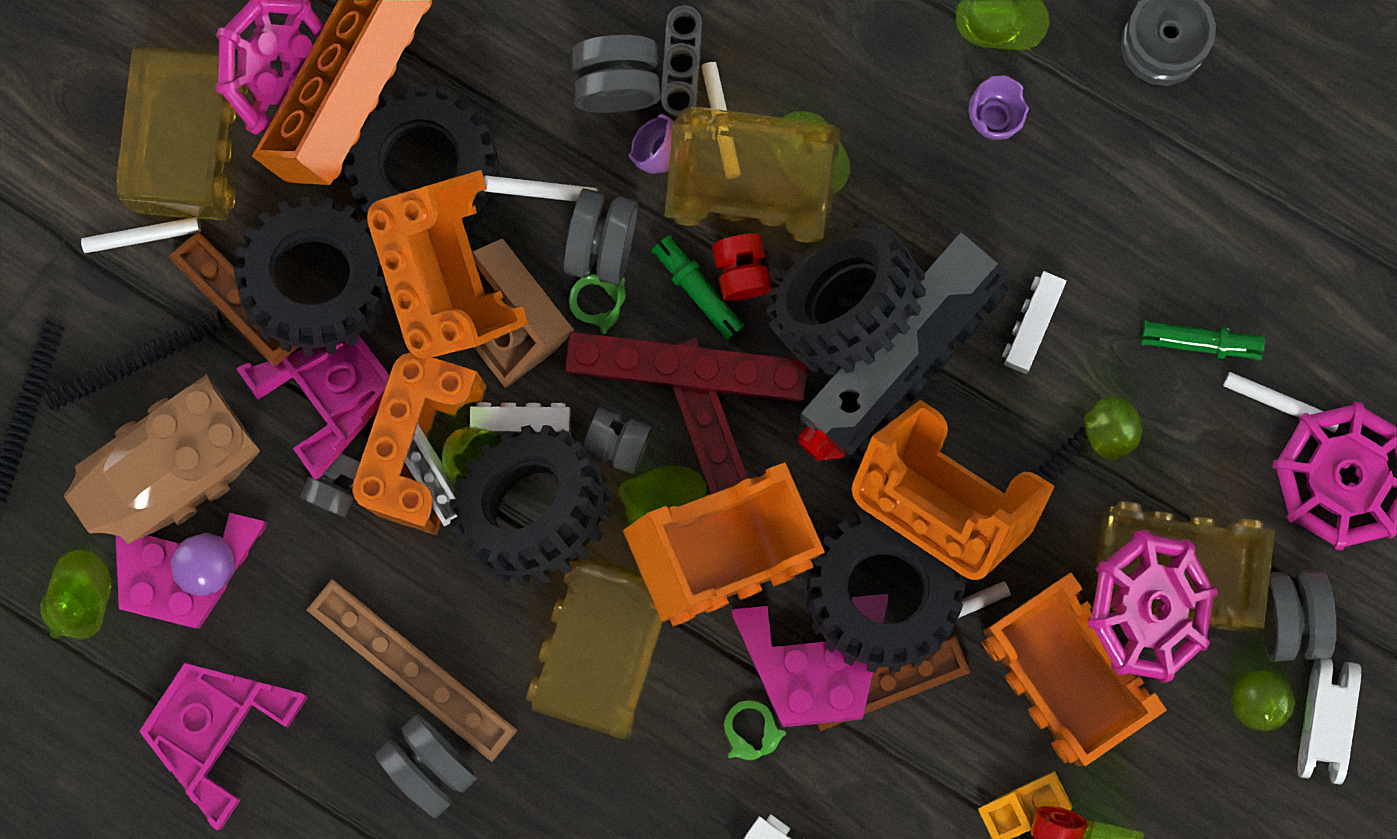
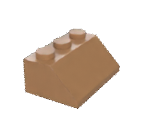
[472,238,574,388]

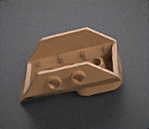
[64,374,260,544]

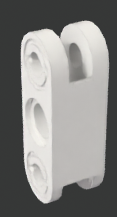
[1297,658,1361,785]

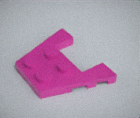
[236,334,390,480]
[116,513,267,629]
[732,594,888,727]
[139,663,308,831]

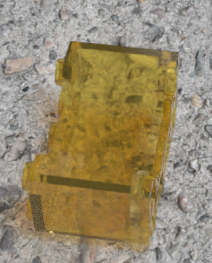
[116,46,248,221]
[664,107,841,242]
[1090,502,1275,632]
[526,556,664,740]

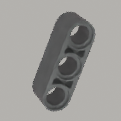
[661,5,702,125]

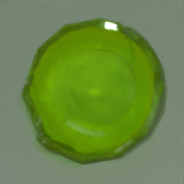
[1085,396,1143,461]
[442,426,501,484]
[1231,670,1296,731]

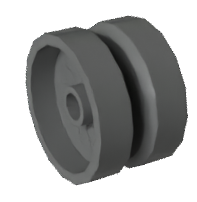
[1120,0,1216,86]
[570,35,661,113]
[564,188,638,285]
[1257,569,1336,662]
[375,714,478,819]

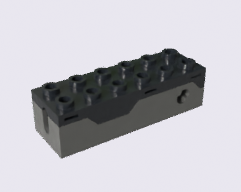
[798,232,1010,465]

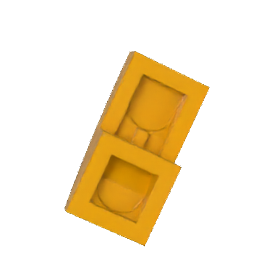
[978,771,1073,839]

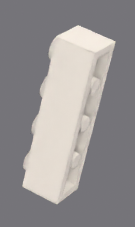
[1002,271,1066,374]
[470,402,571,435]
[405,424,460,526]

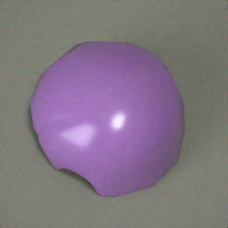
[968,75,1029,140]
[629,114,686,174]
[170,532,236,596]

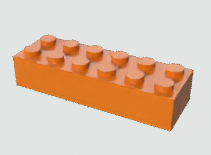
[252,0,432,185]

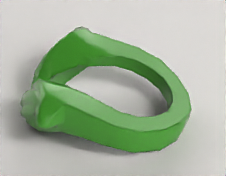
[569,274,626,334]
[723,700,786,760]

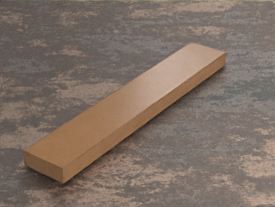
[307,579,518,762]

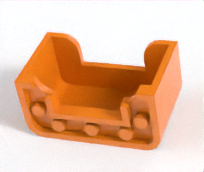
[367,170,529,359]
[352,352,487,535]
[852,400,1055,580]
[623,462,825,627]
[981,573,1167,766]

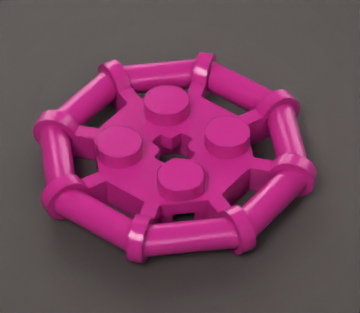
[215,0,324,135]
[1273,401,1397,551]
[1088,530,1218,683]

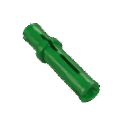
[651,235,746,342]
[1141,320,1265,361]

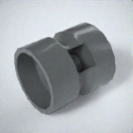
[583,407,652,475]
[298,454,360,518]

